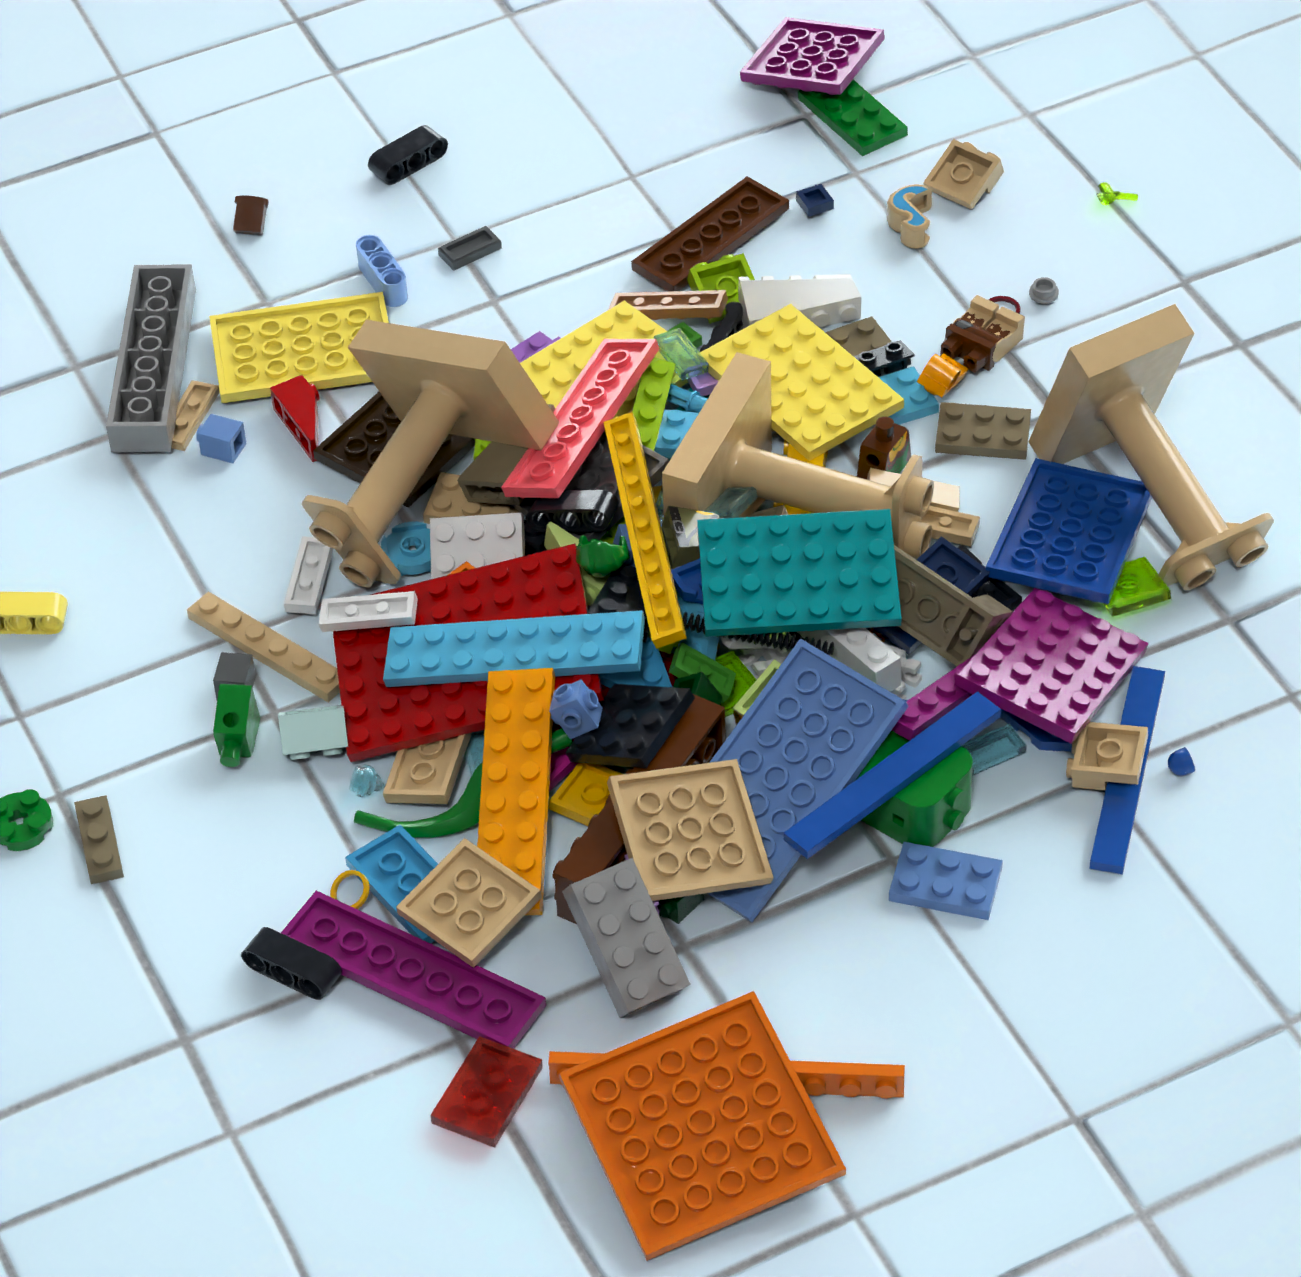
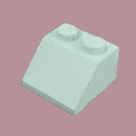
[278,705,348,760]

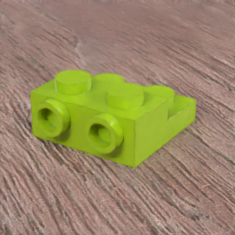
[687,253,755,324]

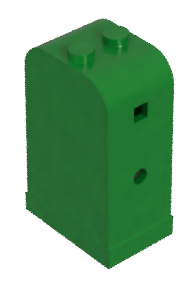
[856,731,973,847]

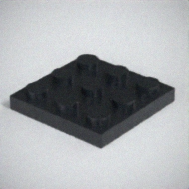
[565,684,695,768]

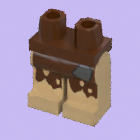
[940,295,1025,373]

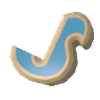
[887,184,932,249]

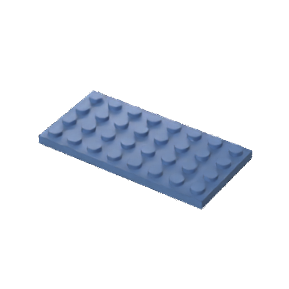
[707,638,909,923]

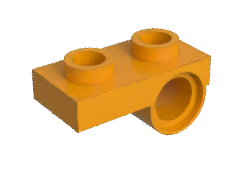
[917,353,968,398]

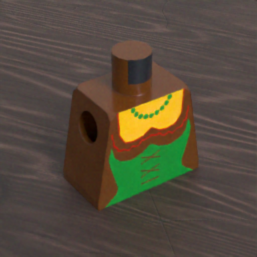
[857,417,911,479]

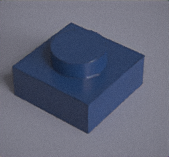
[796,184,834,217]

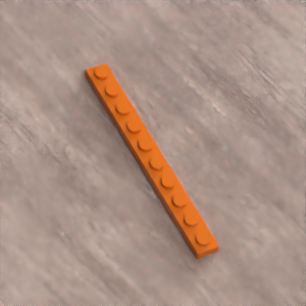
[548,1051,905,1099]

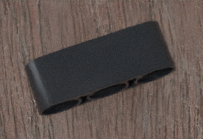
[368,125,448,185]
[526,490,619,532]
[241,927,342,1000]

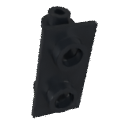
[854,340,915,377]

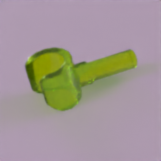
[1096,182,1138,205]

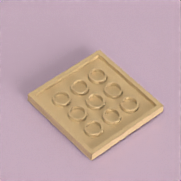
[607,759,774,901]

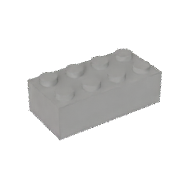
[562,858,691,1018]

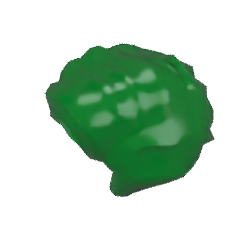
[576,535,630,577]

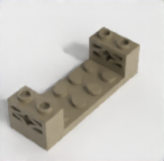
[854,509,1013,666]

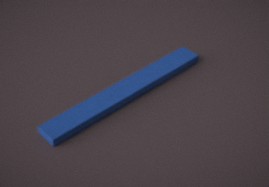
[1089,666,1165,874]
[784,691,1001,859]

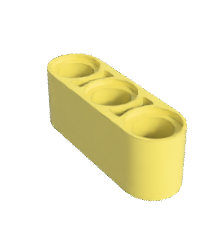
[0,592,68,634]

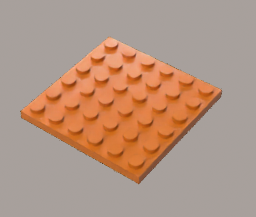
[559,991,846,1261]

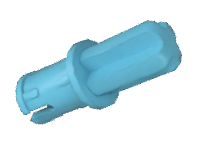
[667,384,707,413]

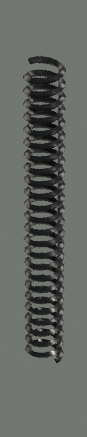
[682,612,834,655]

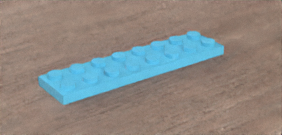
[383,610,645,687]

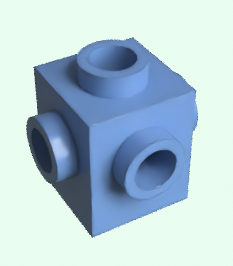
[549,679,603,739]

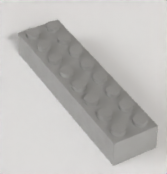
[106,264,196,452]

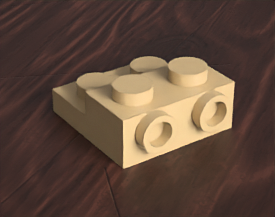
[923,139,1004,210]
[1066,722,1148,790]

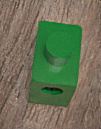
[213,684,260,767]

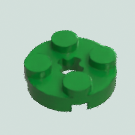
[0,789,53,851]

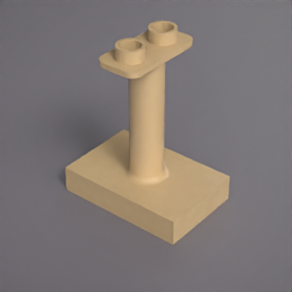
[1028,304,1274,590]
[302,320,559,588]
[662,352,934,560]

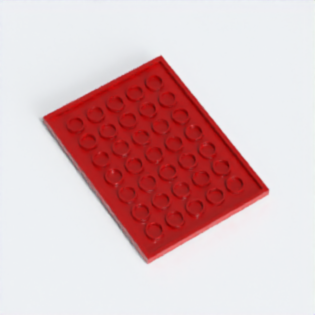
[333,544,604,762]

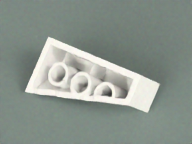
[738,274,861,329]
[797,628,901,692]

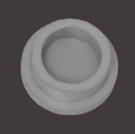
[1029,277,1059,304]

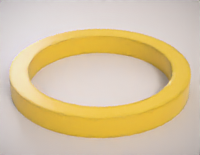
[330,870,370,909]

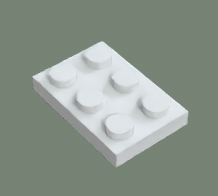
[430,513,525,579]

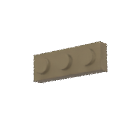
[74,795,124,884]

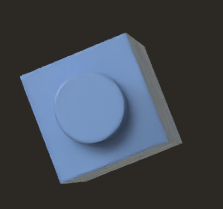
[196,414,246,463]

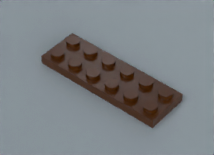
[631,176,789,291]

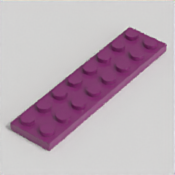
[281,890,546,1054]

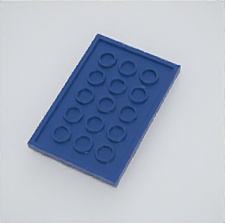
[985,458,1152,604]

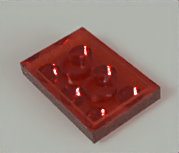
[430,1036,543,1148]

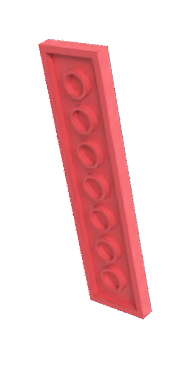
[501,339,660,498]

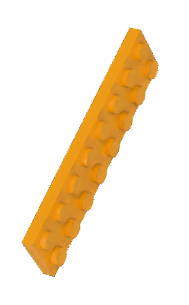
[477,668,555,916]

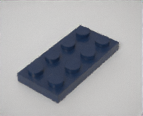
[871,536,990,655]

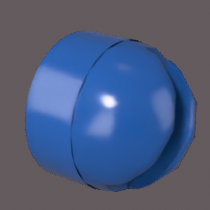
[1168,747,1195,776]

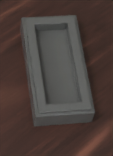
[438,226,502,271]

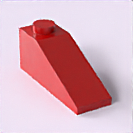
[270,375,320,462]

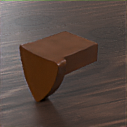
[233,195,269,235]

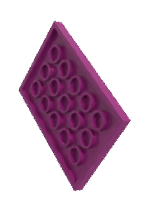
[954,588,1149,744]

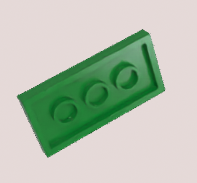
[798,80,908,157]

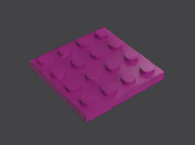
[740,17,885,95]

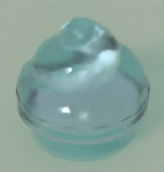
[349,764,385,797]

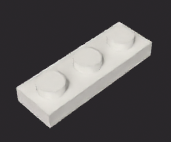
[284,536,333,615]
[318,591,418,632]

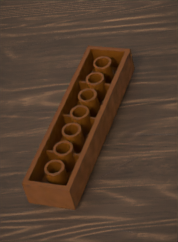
[552,694,726,924]

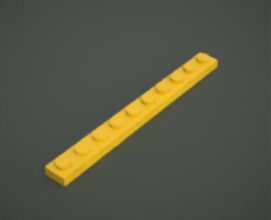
[603,412,687,649]

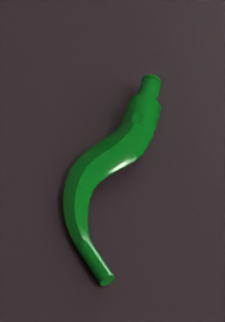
[354,728,572,838]

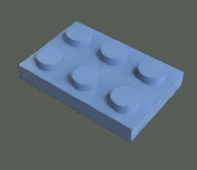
[889,842,1003,920]

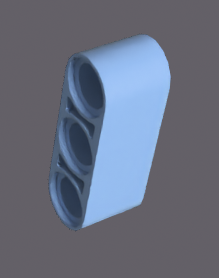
[356,235,408,307]

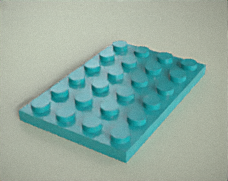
[697,509,902,637]

